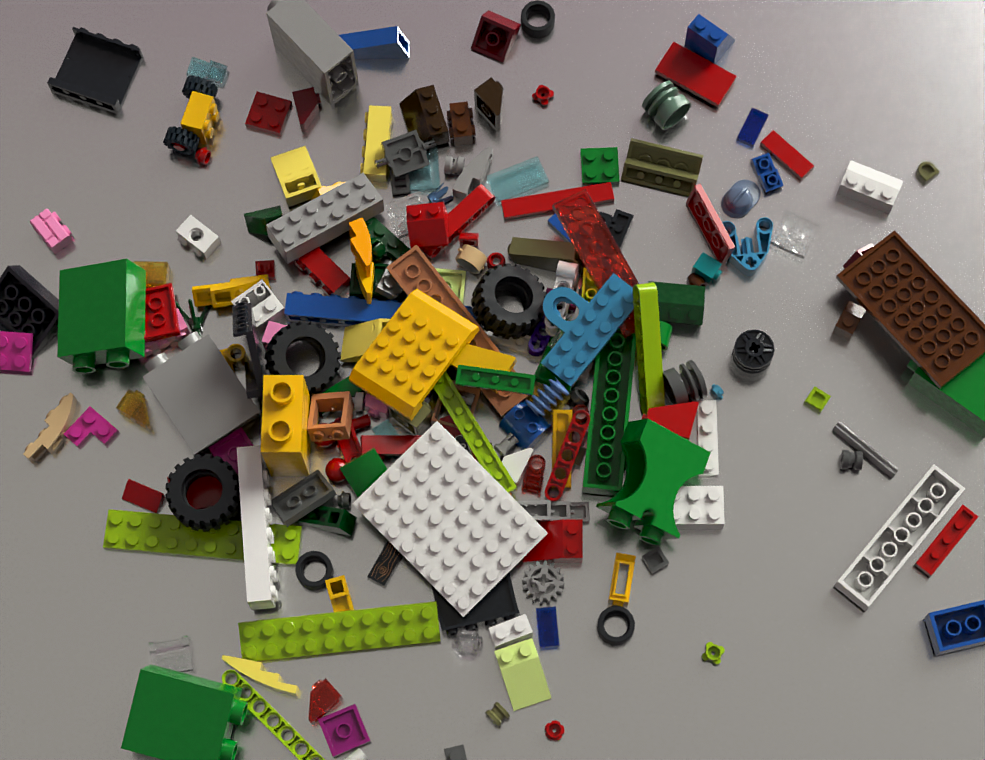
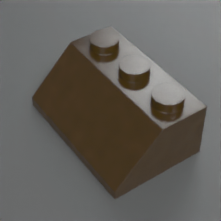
[399,85,449,145]

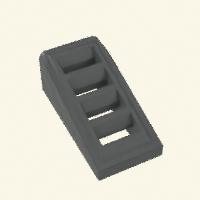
[389,167,411,195]

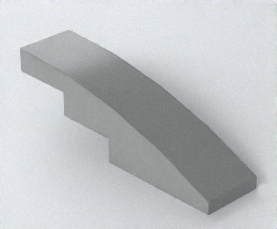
[517,500,590,522]

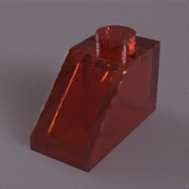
[308,678,343,726]

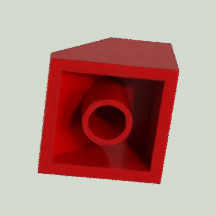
[406,202,448,249]

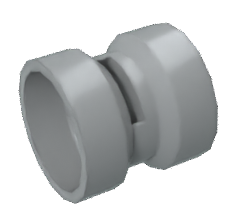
[444,155,465,175]

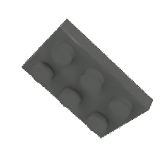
[271,470,337,527]

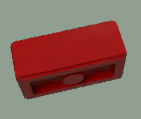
[122,479,165,514]

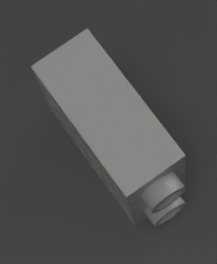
[266,0,359,105]
[143,331,261,455]

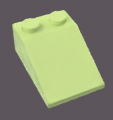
[494,638,552,711]

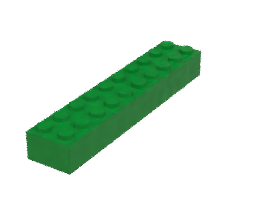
[582,310,636,496]

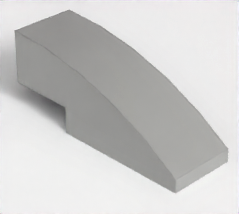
[452,146,493,200]

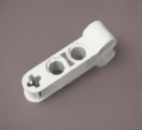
[545,260,579,337]

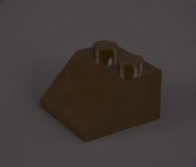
[474,77,504,131]

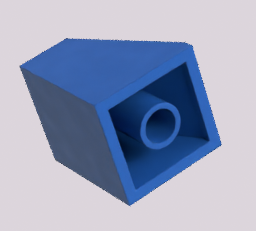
[684,14,735,64]

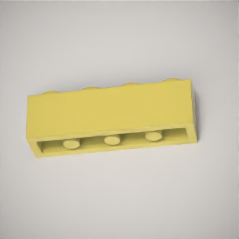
[360,105,392,182]

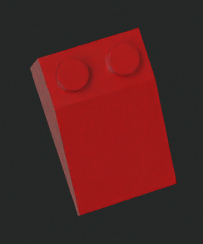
[523,519,583,563]

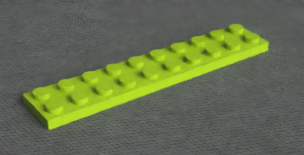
[103,509,303,566]
[238,601,441,661]

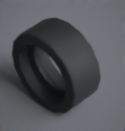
[521,0,555,37]
[295,551,334,590]
[597,606,635,645]

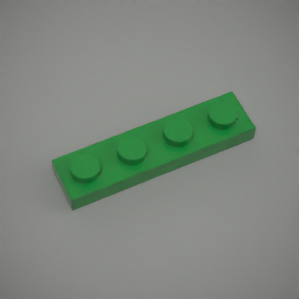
[455,365,536,395]

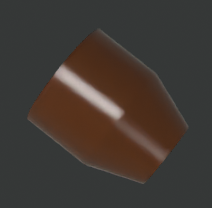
[687,273,707,288]

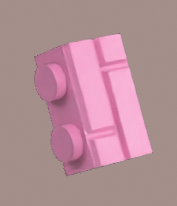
[30,209,72,254]

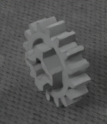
[522,560,565,604]

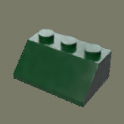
[648,281,705,325]

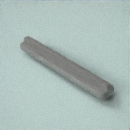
[833,422,898,478]

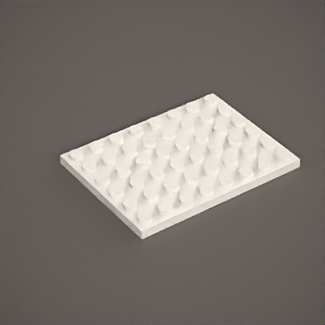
[353,421,548,617]

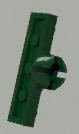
[365,217,410,261]

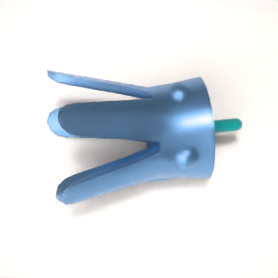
[427,183,454,203]

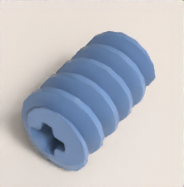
[525,377,569,417]

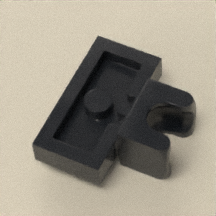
[593,209,634,250]

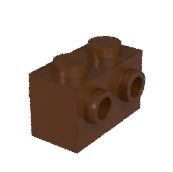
[446,101,476,146]

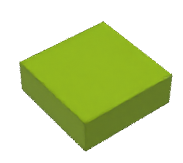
[804,386,831,413]

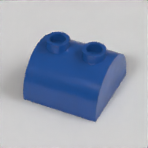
[499,400,553,450]

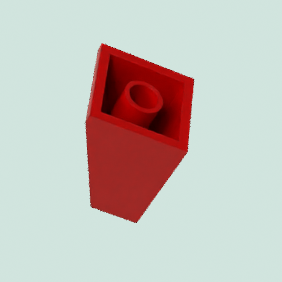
[642,401,699,440]

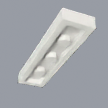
[697,400,719,477]

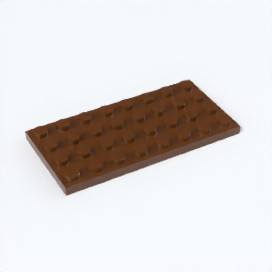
[836,230,985,389]

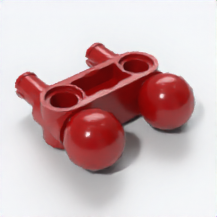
[314,414,385,482]

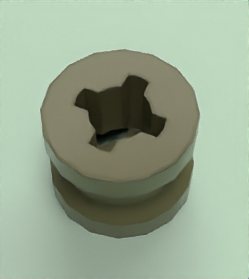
[485,702,510,727]

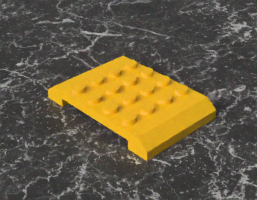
[349,289,480,421]

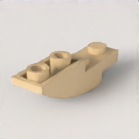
[23,392,77,464]

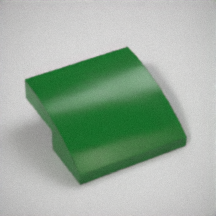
[339,448,387,498]

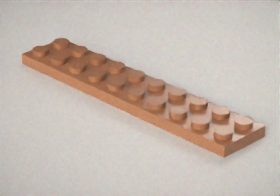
[386,245,531,417]

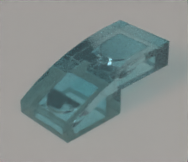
[186,57,228,84]

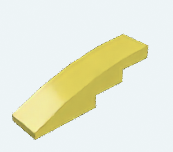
[222,655,299,696]

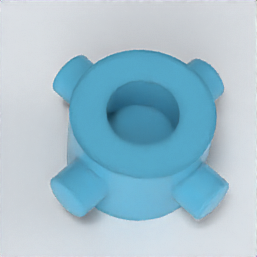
[711,384,724,399]

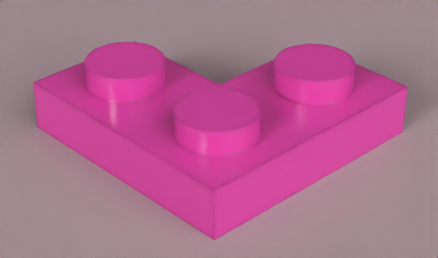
[64,406,119,448]

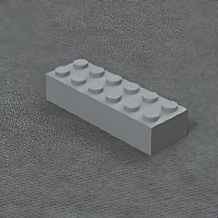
[266,172,384,264]

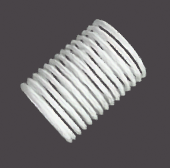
[344,748,368,760]

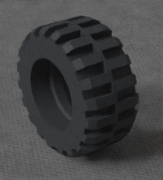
[471,263,547,340]
[264,321,341,395]
[165,453,241,532]

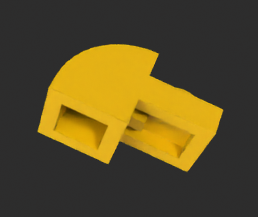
[325,575,354,612]

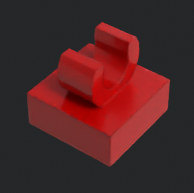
[255,260,276,280]

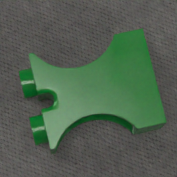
[596,418,711,546]

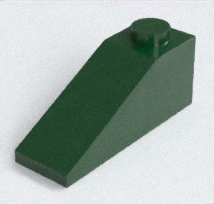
[296,506,357,536]

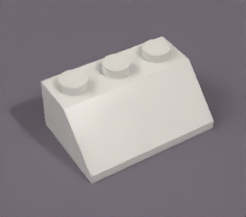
[837,161,903,214]

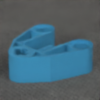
[722,217,773,277]

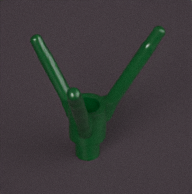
[175,299,210,335]

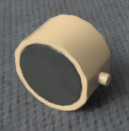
[455,244,487,274]

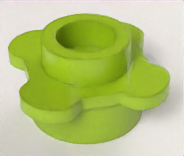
[702,642,725,665]

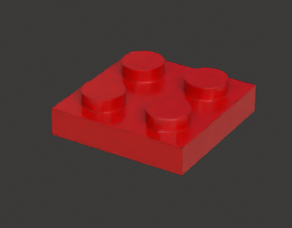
[245,91,292,136]

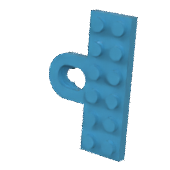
[541,273,634,387]

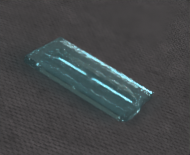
[409,145,440,192]
[486,156,549,203]

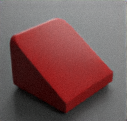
[459,232,479,247]

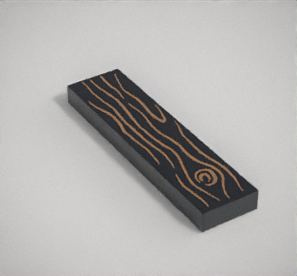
[367,541,403,587]

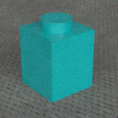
[691,252,722,285]

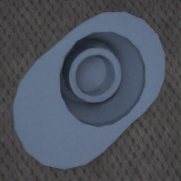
[721,179,761,218]

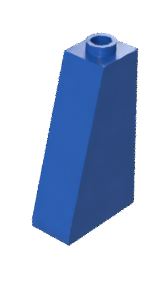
[339,26,409,59]

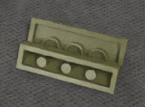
[621,138,704,196]

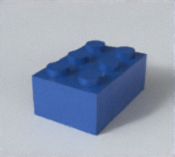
[924,600,985,656]

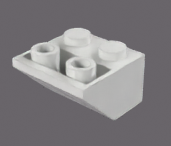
[231,280,285,335]

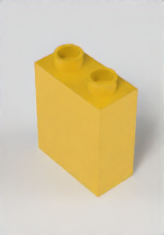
[261,375,311,477]

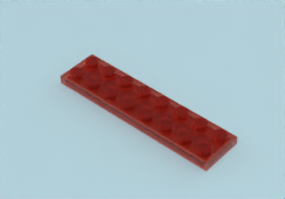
[552,189,639,338]

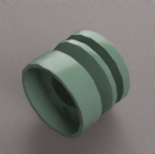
[642,80,692,130]

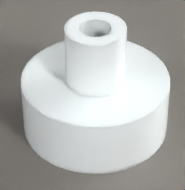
[352,392,365,411]

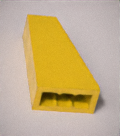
[450,344,517,394]

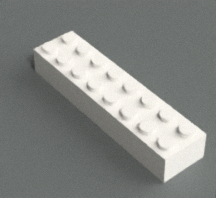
[237,445,278,610]
[834,464,965,611]

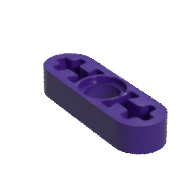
[527,314,554,357]

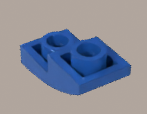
[751,153,784,192]

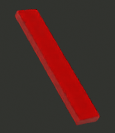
[501,182,614,220]

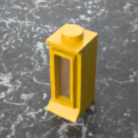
[608,552,636,607]

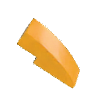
[349,218,372,277]

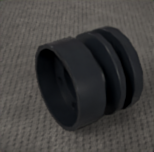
[731,329,775,378]

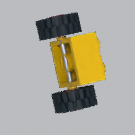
[163,76,220,155]

